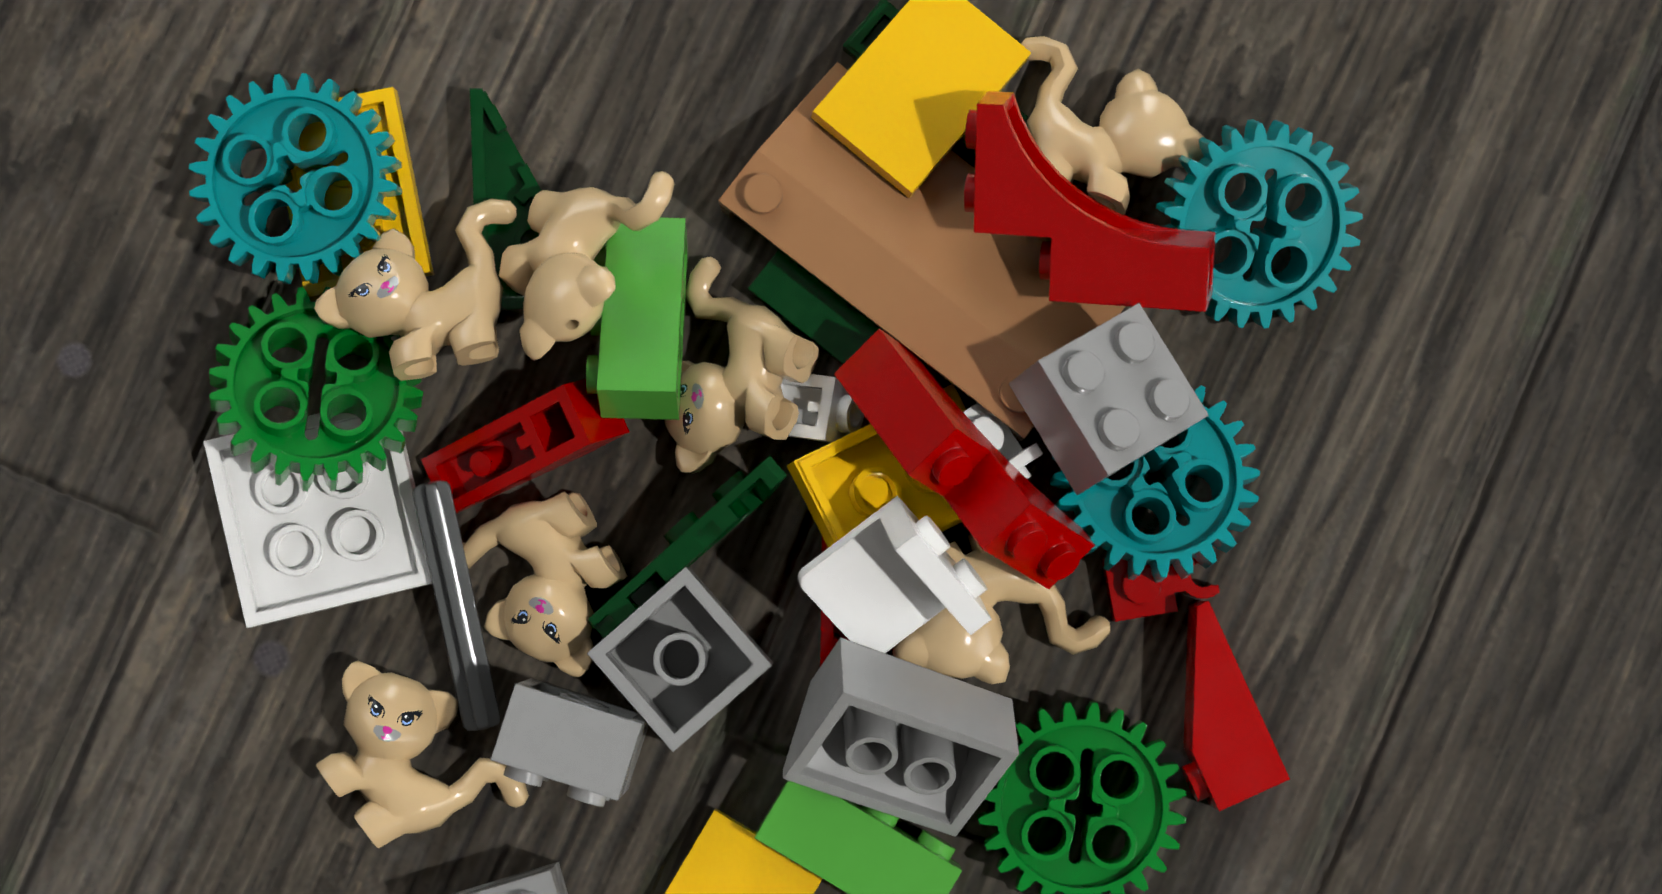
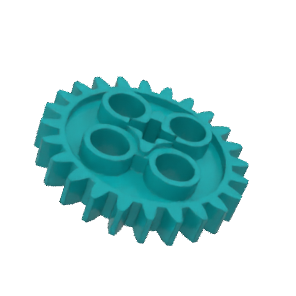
[189,73,402,284]
[1156,119,1363,329]
[1050,385,1260,583]

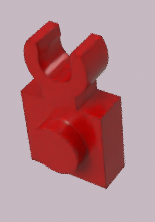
[1102,557,1220,622]

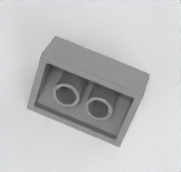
[783,637,1019,837]

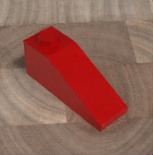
[421,379,630,514]
[1181,600,1290,811]

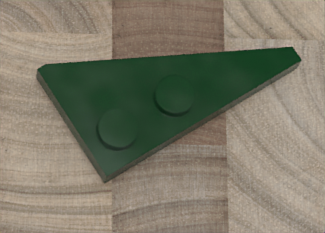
[470,88,542,312]
[587,456,787,639]

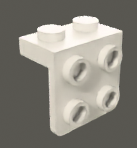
[798,495,992,653]

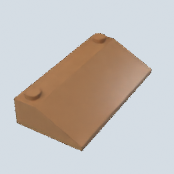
[718,62,1126,442]

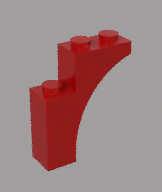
[964,91,1216,312]
[834,328,1095,589]

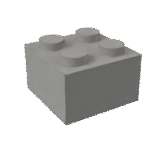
[1009,303,1209,495]
[587,567,773,752]
[491,678,649,807]

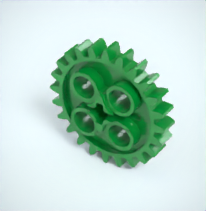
[209,287,423,492]
[977,701,1186,894]

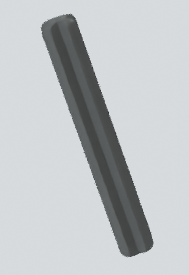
[412,480,501,731]

